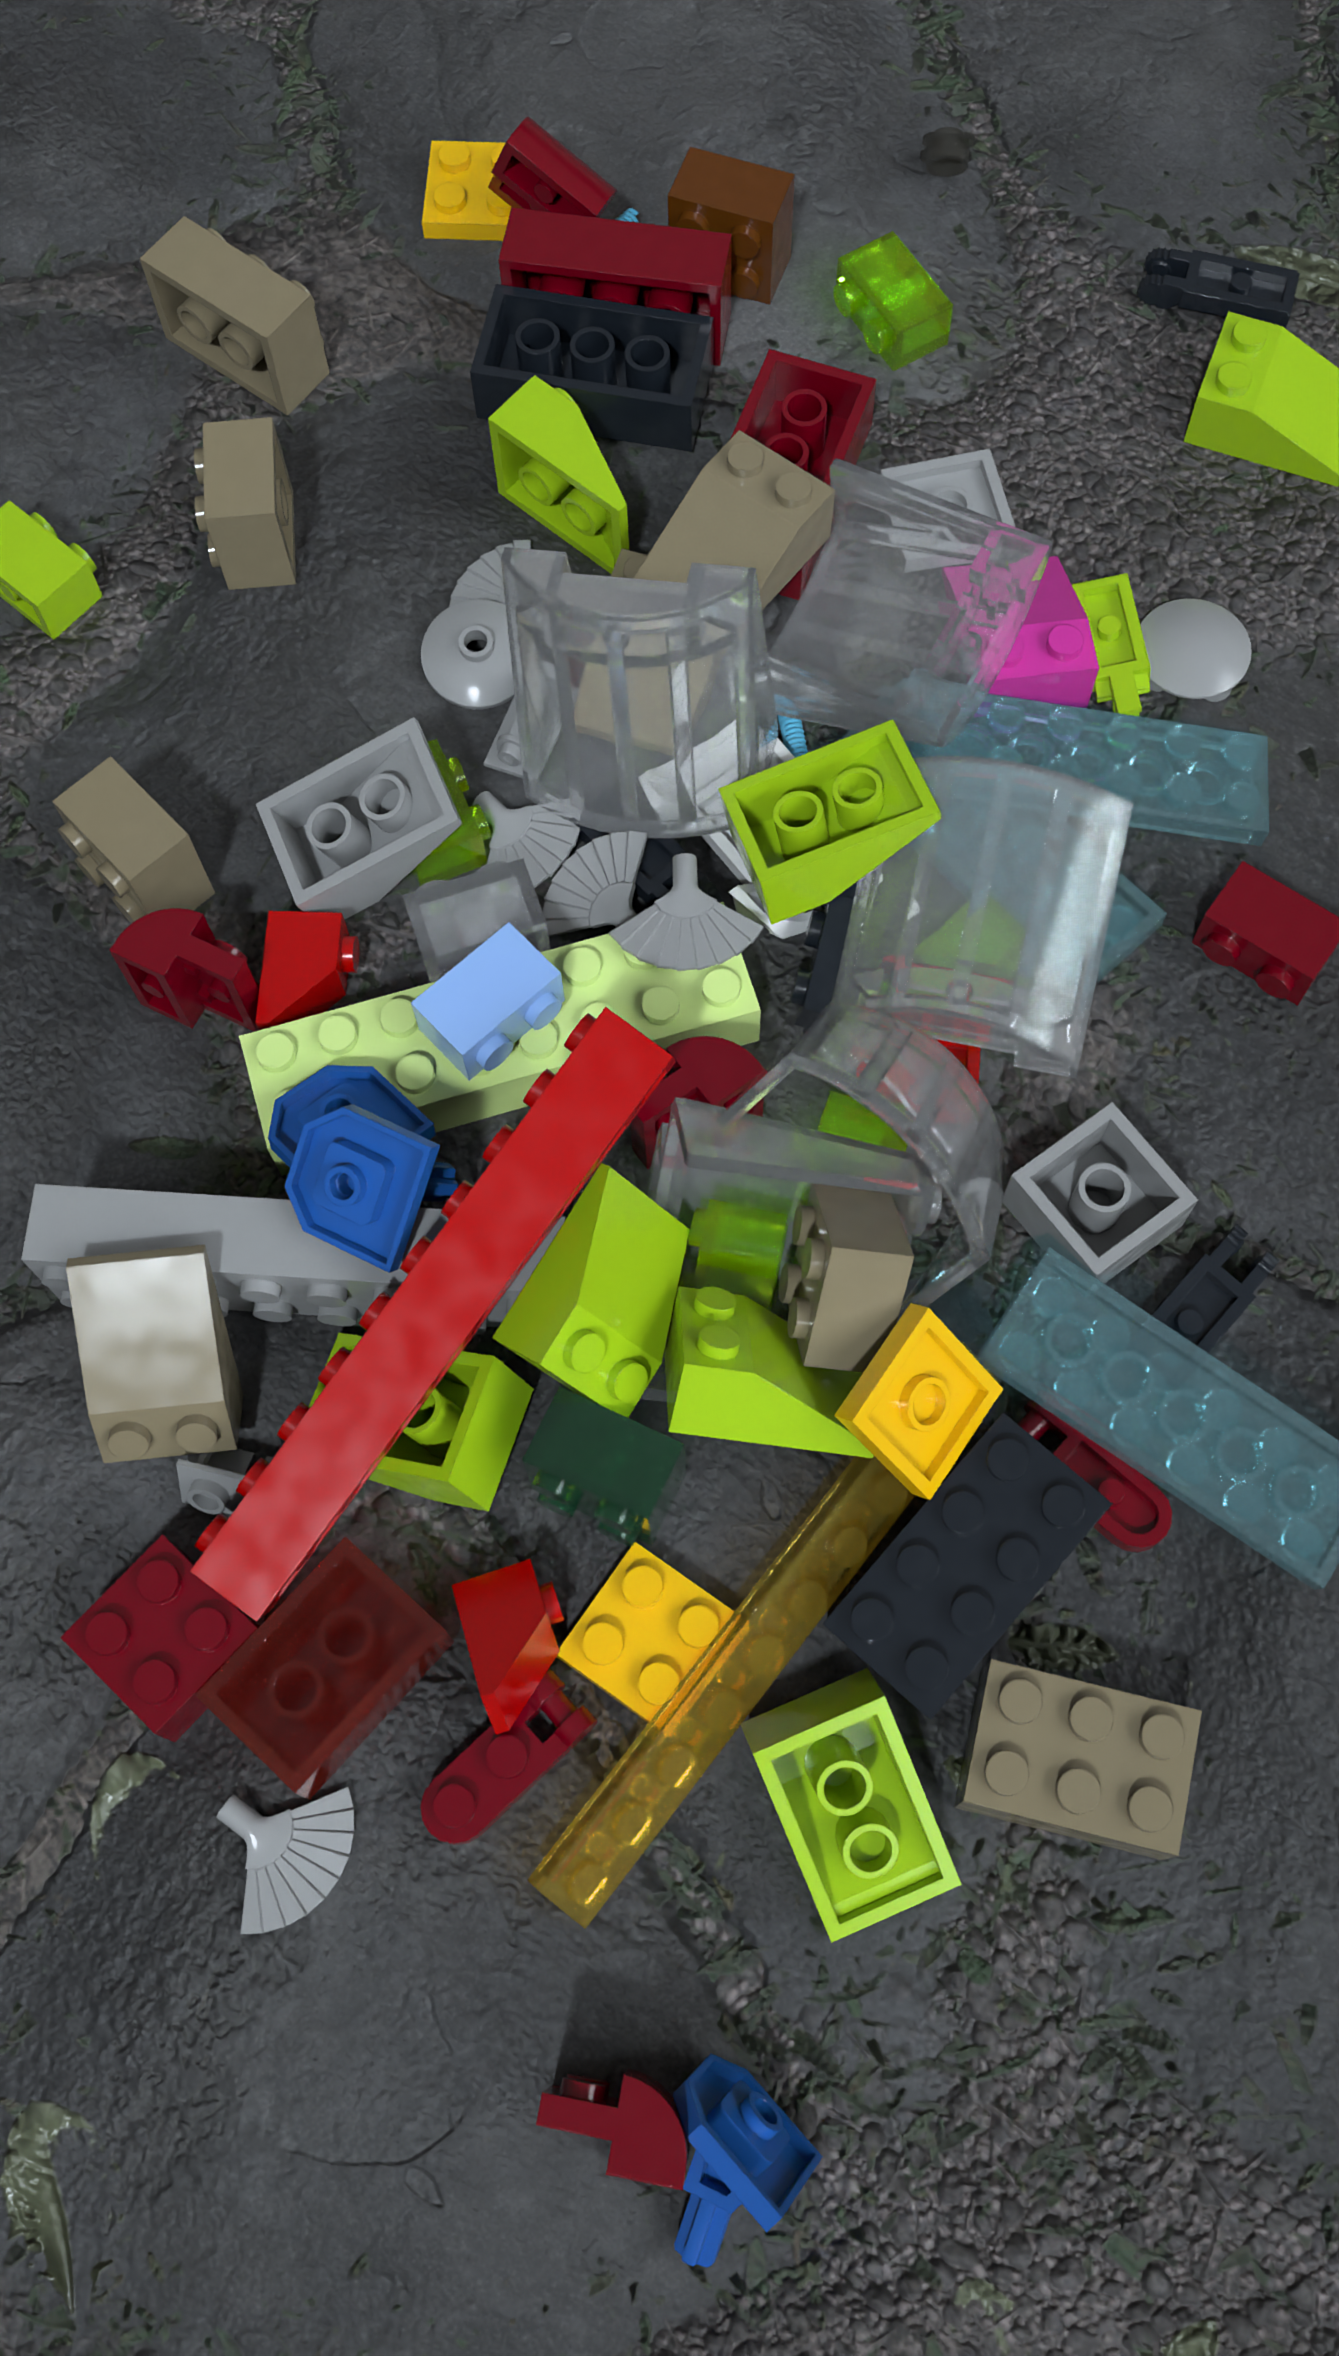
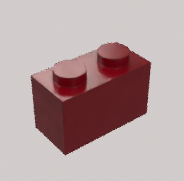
[1192,861,1339,1006]

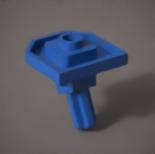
[268,1065,436,1167]
[284,1104,459,1273]
[673,2053,823,2267]

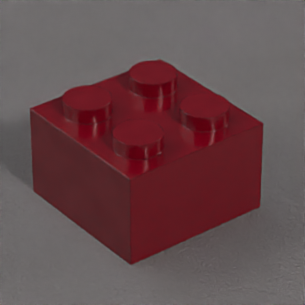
[60,1534,273,1743]

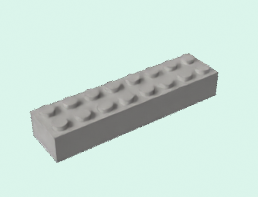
[21,1184,566,1334]

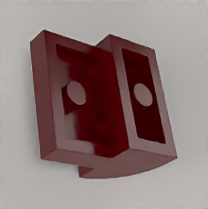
[488,116,617,218]
[109,908,260,1032]
[630,1036,766,1169]
[536,2069,688,2191]

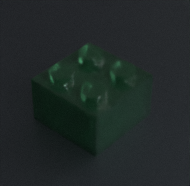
[522,1386,686,1547]

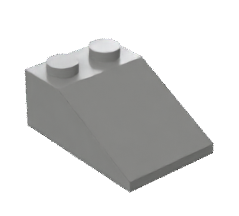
[256,717,462,920]

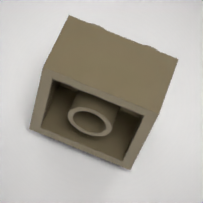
[194,417,296,590]
[52,756,215,923]
[779,1181,914,1372]

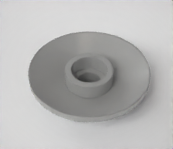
[421,599,536,710]

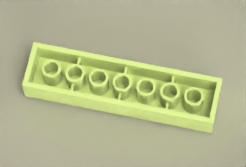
[239,902,761,1176]

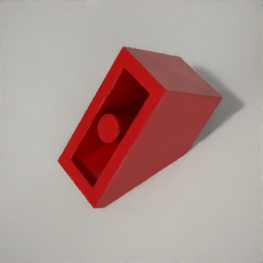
[255,911,359,1030]
[452,1559,564,1735]

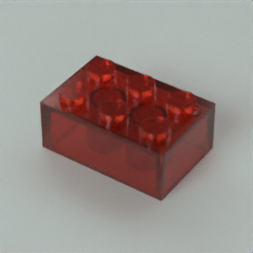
[195,1537,454,1800]

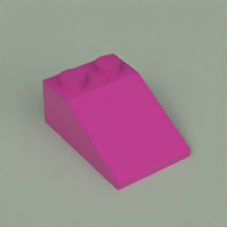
[944,556,1099,721]

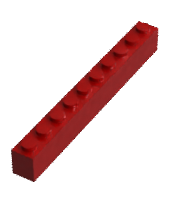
[190,1007,676,1622]

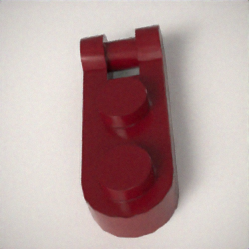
[1017,1391,1172,1553]
[420,1669,598,1845]

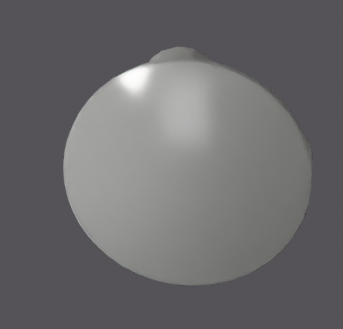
[1140,598,1252,702]

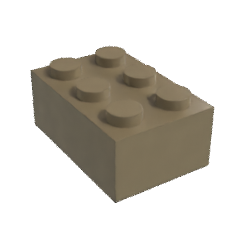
[139,216,330,416]
[954,1659,1202,1860]

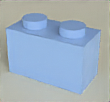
[411,922,565,1081]

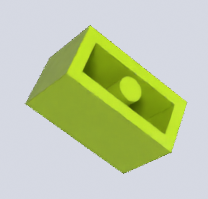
[0,500,103,640]

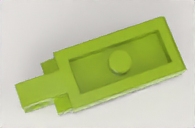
[1072,573,1151,732]

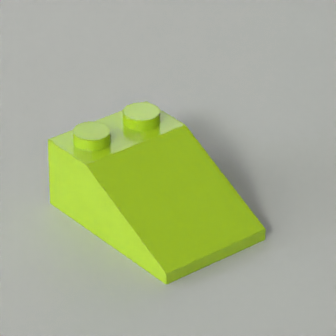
[1183,311,1339,487]
[488,375,629,574]
[718,719,941,925]
[492,1163,690,1422]
[664,1286,874,1458]
[309,1333,534,1512]
[740,1668,962,1943]

